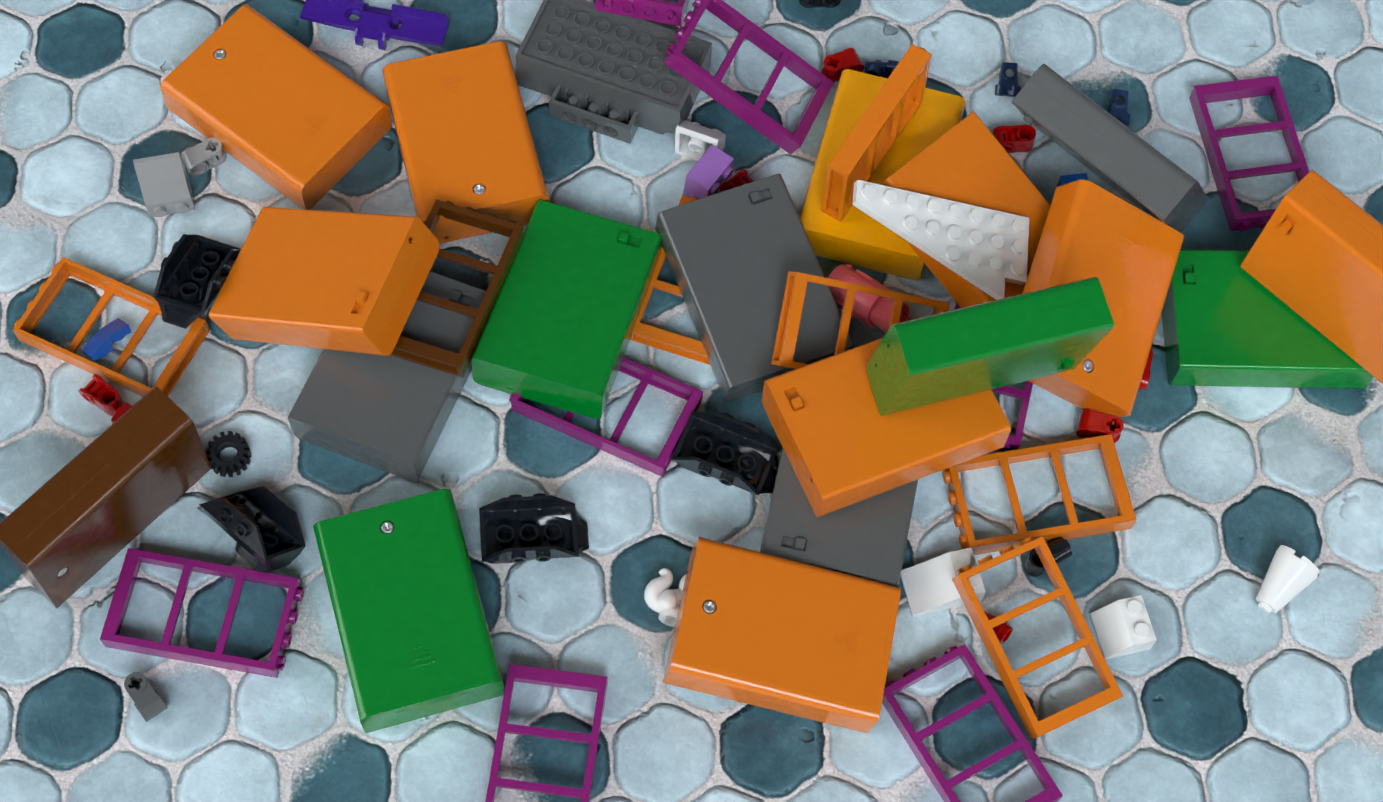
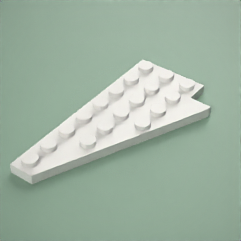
[852,180,1029,300]

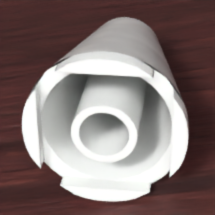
[1256,545,1320,614]

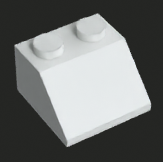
[675,120,726,161]
[1090,595,1157,660]

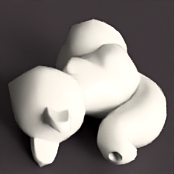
[644,568,686,627]

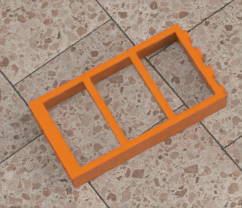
[821,44,932,222]
[630,195,710,365]
[13,257,210,397]
[771,271,950,369]
[942,434,1137,555]
[952,536,1123,740]

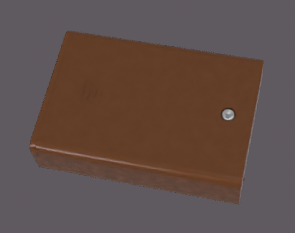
[0,386,211,609]

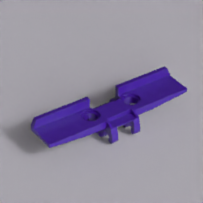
[300,0,450,51]

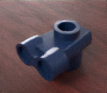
[865,60,899,79]
[995,62,1021,97]
[1107,89,1131,125]

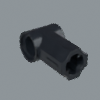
[1024,537,1073,577]

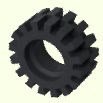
[205,431,251,477]

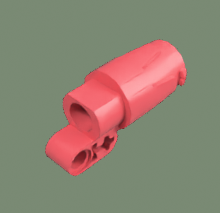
[828,264,913,334]

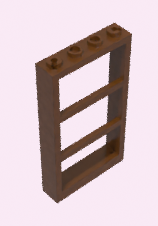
[390,199,524,378]

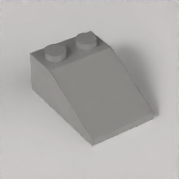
[133,152,195,218]

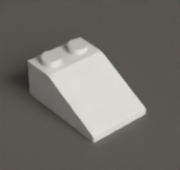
[900,547,986,617]

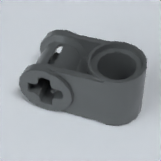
[124,672,168,722]

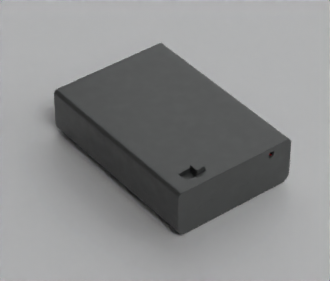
[1012,64,1208,233]
[655,174,855,402]
[288,271,486,482]
[760,447,918,587]

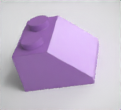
[683,144,734,199]

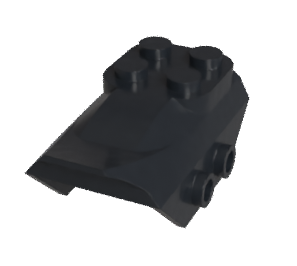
[153,234,241,329]
[671,412,779,496]
[197,486,306,573]
[479,493,589,564]

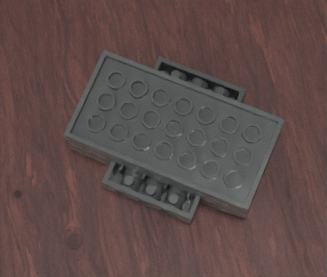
[515,0,712,144]

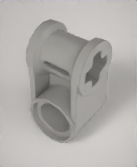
[180,138,227,176]

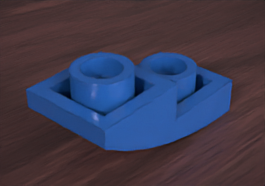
[82,318,132,361]

